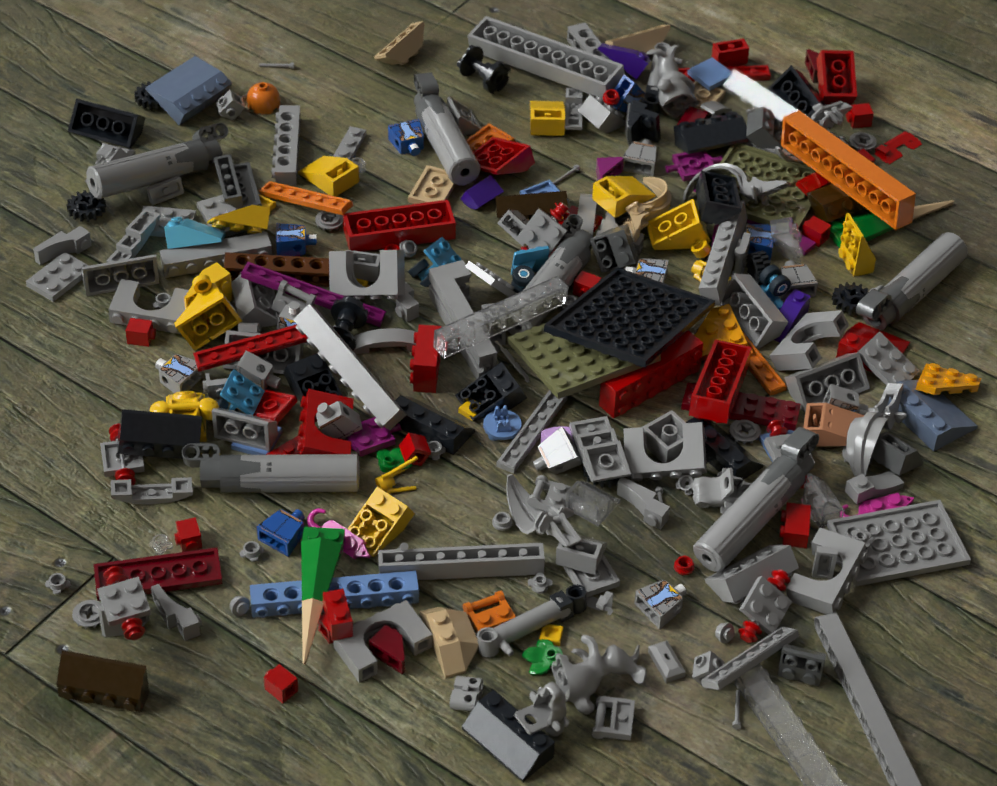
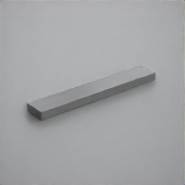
[496,390,568,474]
[701,627,799,690]

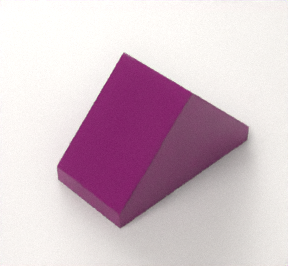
[596,157,624,180]

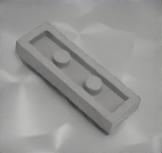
[333,126,366,161]

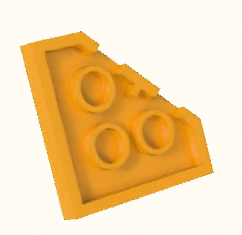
[695,304,748,361]
[915,363,981,395]

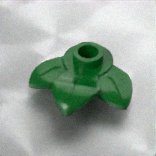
[376,448,413,473]
[522,639,563,675]

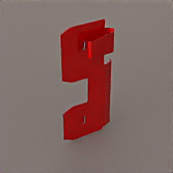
[874,131,922,164]

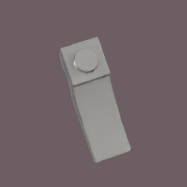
[33,226,92,265]
[395,282,419,322]
[845,470,904,504]
[617,477,670,530]
[151,584,202,641]

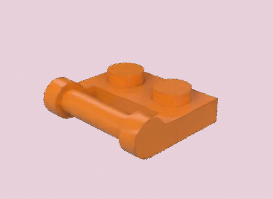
[463,590,516,633]

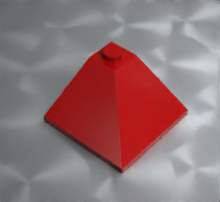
[473,137,535,175]
[836,322,910,373]

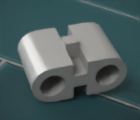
[450,676,484,711]

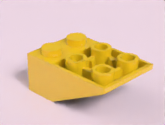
[530,101,565,136]
[298,156,359,196]
[592,176,656,218]
[207,205,270,234]
[838,213,876,277]
[184,262,233,310]
[347,487,415,557]

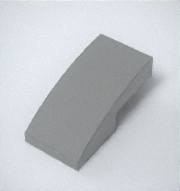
[700,101,732,115]
[238,322,262,333]

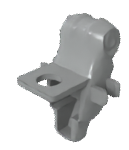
[692,468,752,514]
[514,682,569,737]

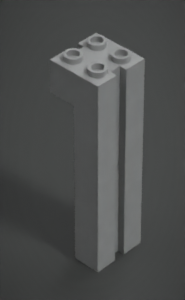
[429,260,497,380]

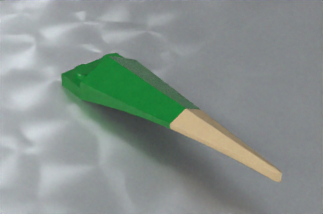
[828,200,954,248]
[301,527,345,665]

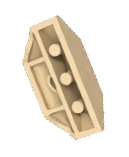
[374,21,424,65]
[605,25,671,55]
[420,607,479,678]

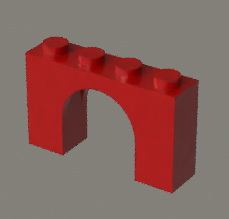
[297,389,354,454]

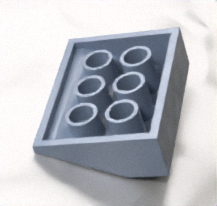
[145,56,232,125]
[888,380,977,451]

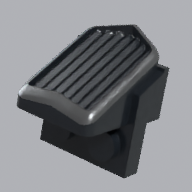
[625,100,661,146]

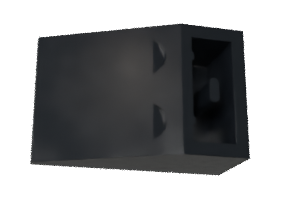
[283,353,342,402]
[455,362,527,421]

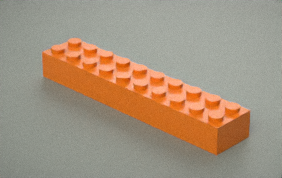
[781,111,916,230]

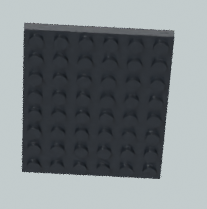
[544,267,715,368]

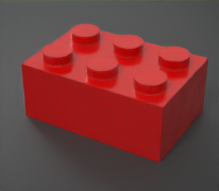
[817,50,857,105]
[410,324,442,393]

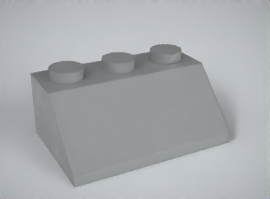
[231,274,280,327]
[212,408,278,451]

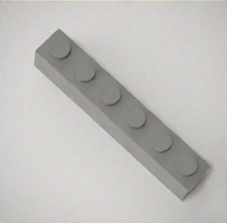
[160,232,272,278]

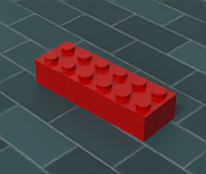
[343,200,456,252]
[599,330,703,419]
[689,339,752,424]

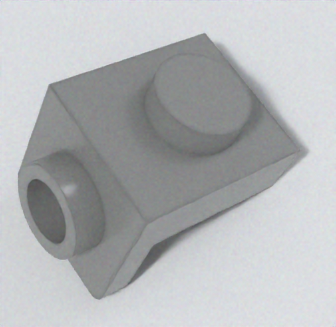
[202,373,228,399]

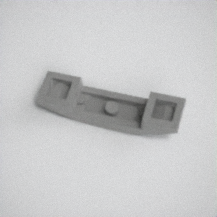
[565,88,583,130]
[577,193,597,236]
[353,328,416,354]
[111,477,193,504]

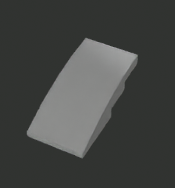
[569,416,631,483]

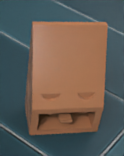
[803,403,864,447]

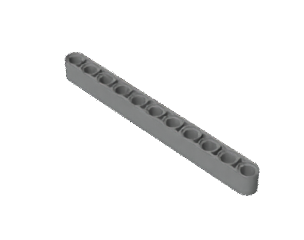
[814,613,922,786]

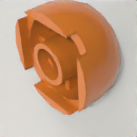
[247,82,281,115]

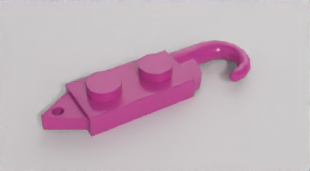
[839,492,914,518]
[307,508,370,559]

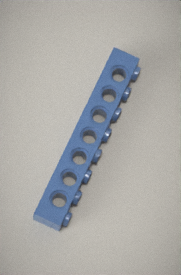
[250,571,419,618]

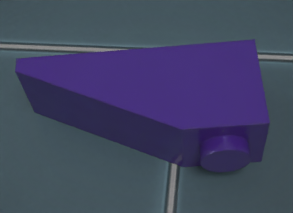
[597,43,651,79]
[774,289,811,343]

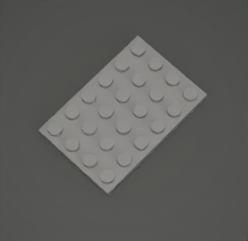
[827,500,971,587]

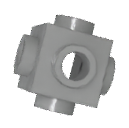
[217,90,245,121]
[692,651,725,689]

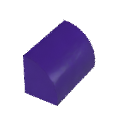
[460,175,504,209]

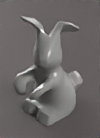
[646,45,699,118]
[552,635,647,715]

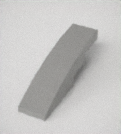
[106,208,161,263]

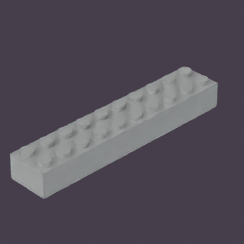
[467,16,625,99]

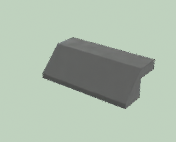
[213,154,261,209]

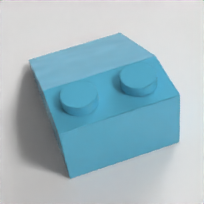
[164,217,226,249]

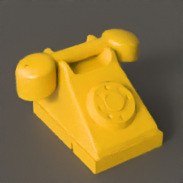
[647,199,711,259]
[174,274,242,351]
[150,391,219,442]

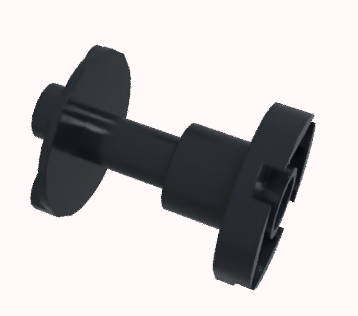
[457,45,511,94]
[331,296,369,351]

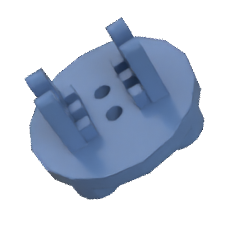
[483,405,522,441]

